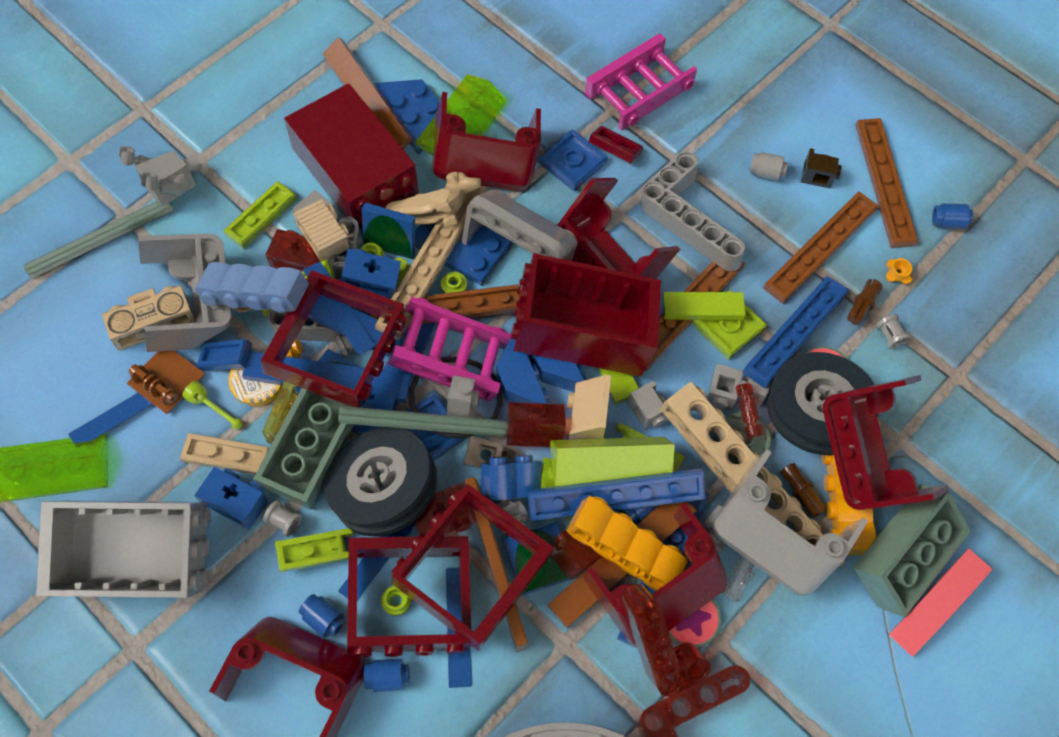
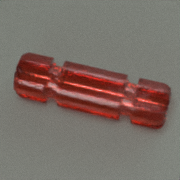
[735,383,763,438]

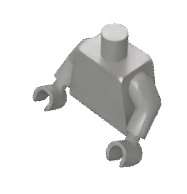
[119,146,202,206]

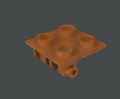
[126,350,205,414]

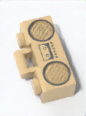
[102,285,196,351]

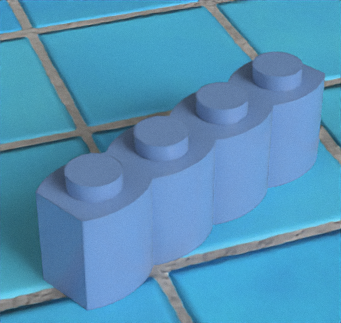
[194,262,309,313]

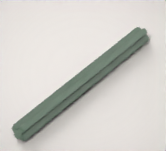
[24,201,173,278]
[338,406,508,437]

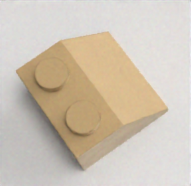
[564,375,611,440]

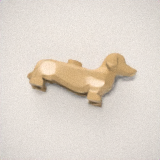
[386,172,481,226]

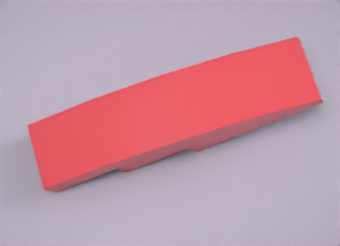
[889,548,993,657]

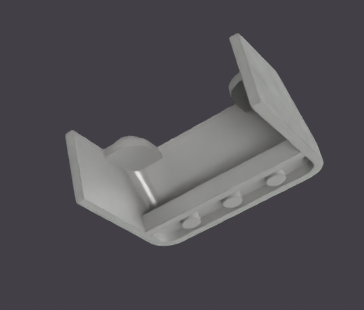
[462,189,577,261]
[138,234,231,352]
[712,449,868,596]

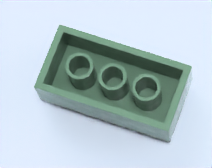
[253,388,361,510]
[853,484,971,617]

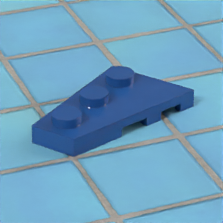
[444,225,513,286]

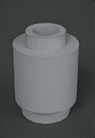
[750,152,788,181]

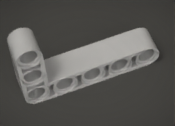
[641,152,745,271]
[268,217,361,342]

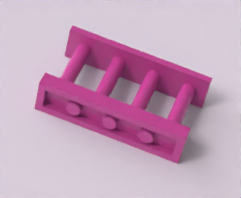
[585,33,697,131]
[387,297,511,402]

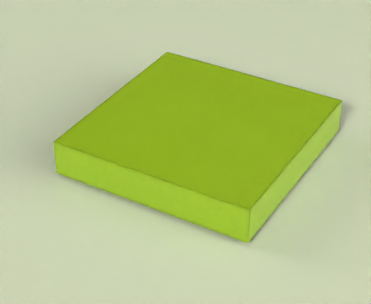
[691,290,767,360]

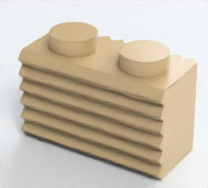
[293,199,350,262]

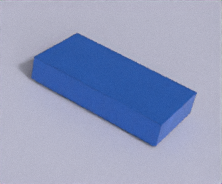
[196,339,252,371]

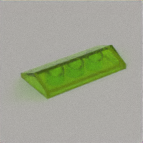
[415,74,507,156]
[0,433,108,503]

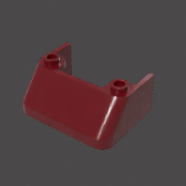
[432,92,541,192]
[557,178,681,279]
[823,375,949,510]
[584,502,728,649]
[209,617,366,737]

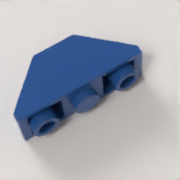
[496,339,550,416]
[530,354,586,392]

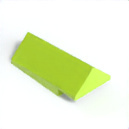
[550,436,675,487]

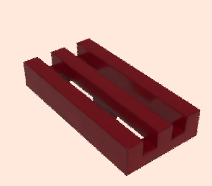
[588,126,643,164]

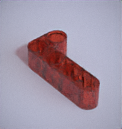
[622,584,711,697]
[637,665,750,737]

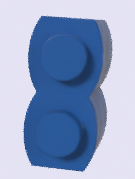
[481,455,542,500]

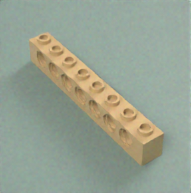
[660,382,845,573]

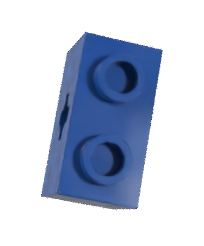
[341,248,401,299]
[194,466,268,530]

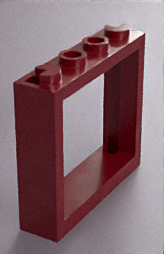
[261,270,407,408]
[391,484,554,651]
[347,536,472,657]

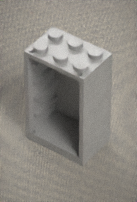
[36,500,211,598]

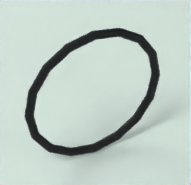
[409,357,503,438]

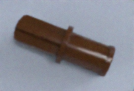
[847,279,883,325]
[780,463,825,517]

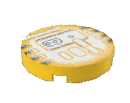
[228,368,284,407]

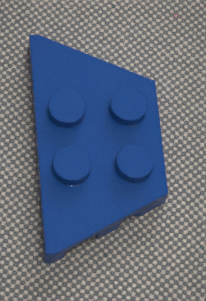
[374,79,439,155]

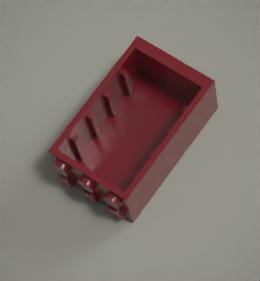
[284,83,419,228]
[510,253,661,377]

